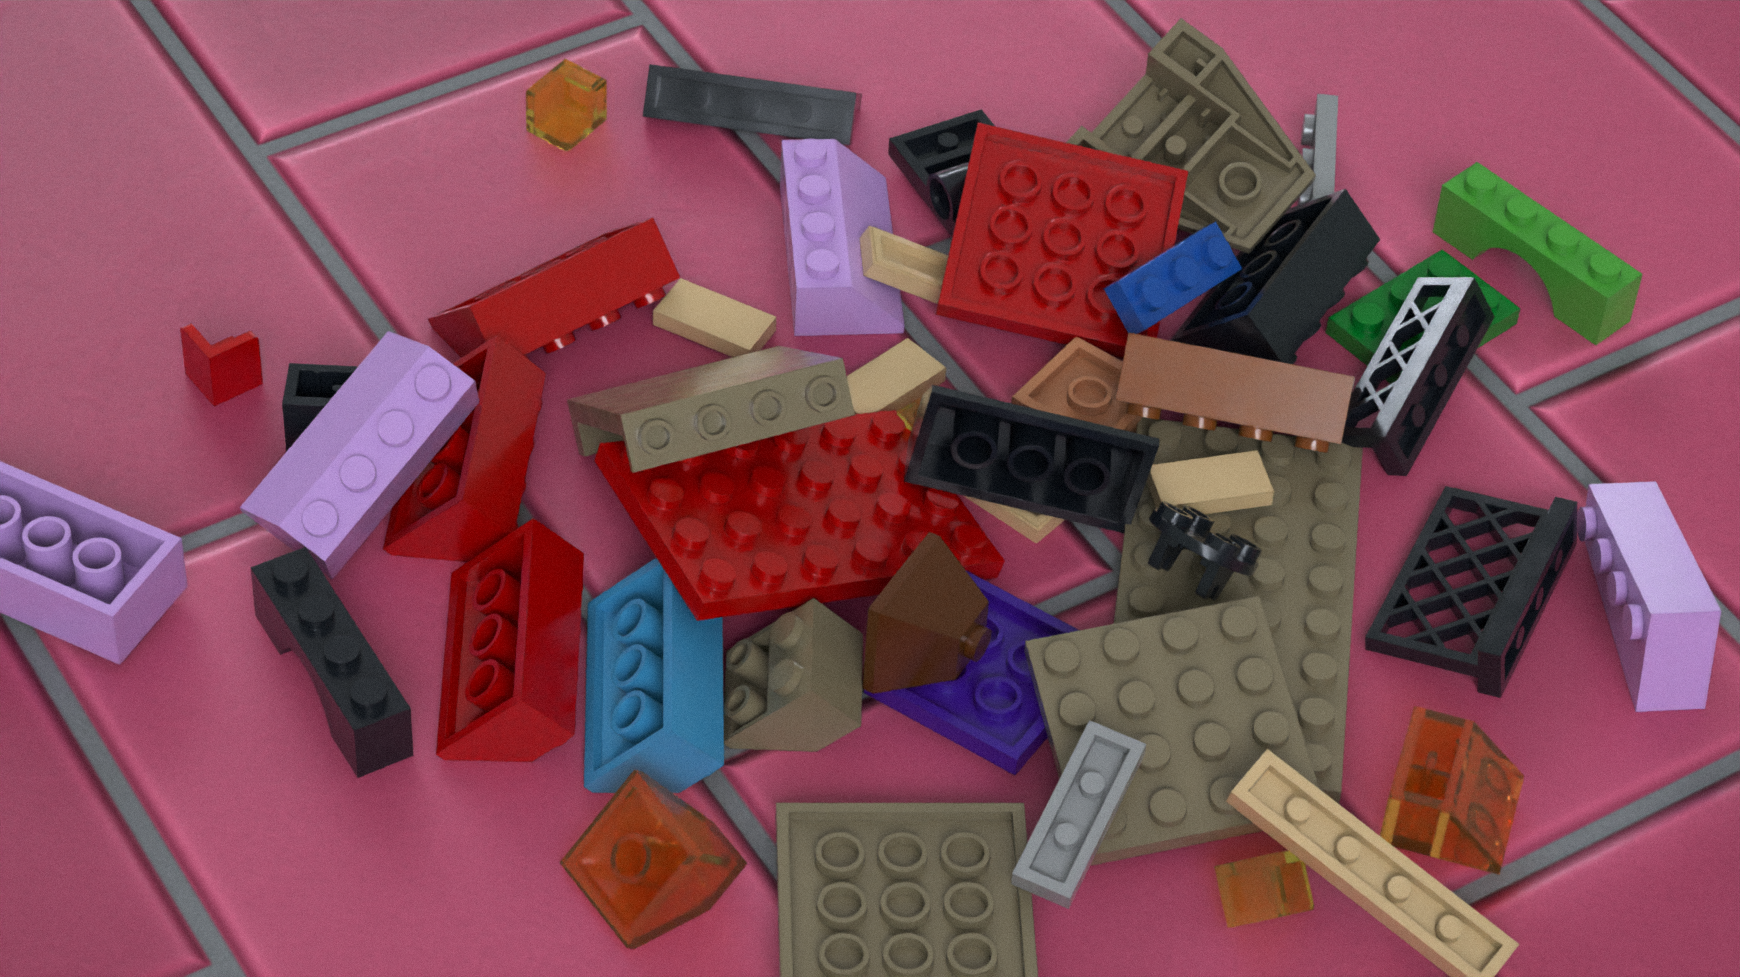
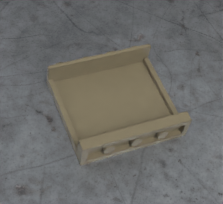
[567,346,855,473]

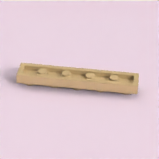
[1226,749,1519,977]

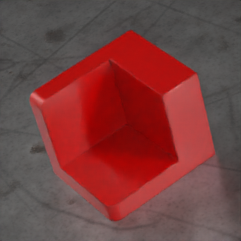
[180,323,263,407]

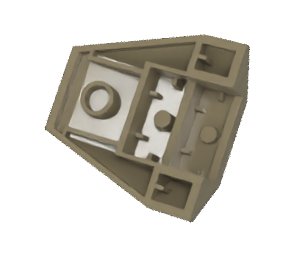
[1066,18,1316,254]

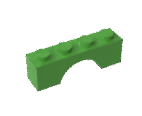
[1433,162,1643,345]

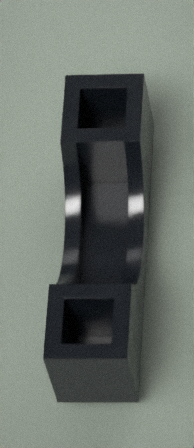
[250,547,413,778]

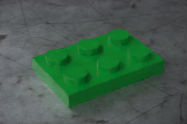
[1326,249,1521,384]

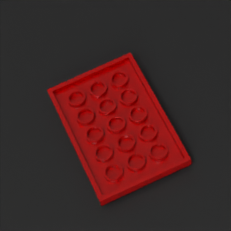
[594,410,1005,621]

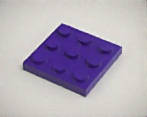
[863,571,1080,775]

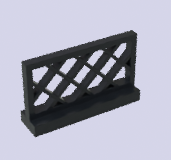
[1365,486,1578,698]

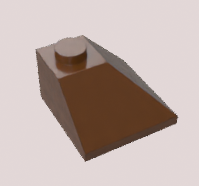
[863,532,992,694]

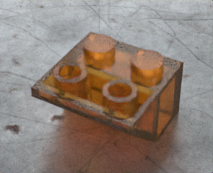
[1380,706,1524,875]

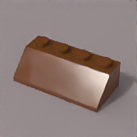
[1115,333,1355,453]

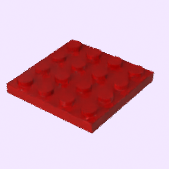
[935,123,1188,358]

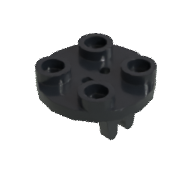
[1148,501,1262,601]

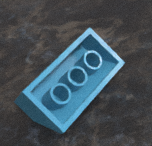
[584,558,724,793]

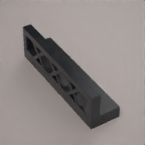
[643,64,862,145]
[1342,277,1495,476]

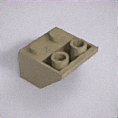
[724,598,863,752]

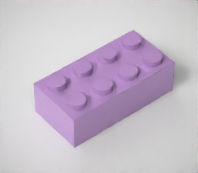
[0,461,187,665]

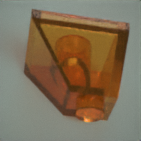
[560,769,748,949]

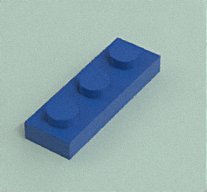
[1104,221,1242,334]

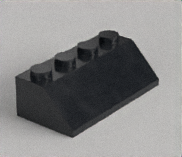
[1170,188,1380,364]
[904,385,1159,533]

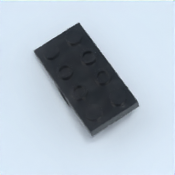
[888,109,995,236]

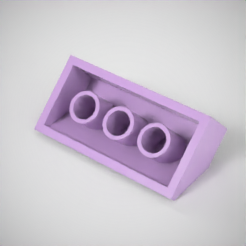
[780,138,905,336]
[240,331,480,579]

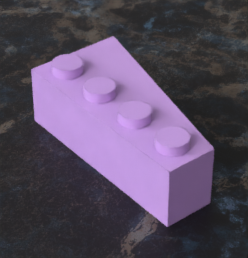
[1577,481,1721,712]

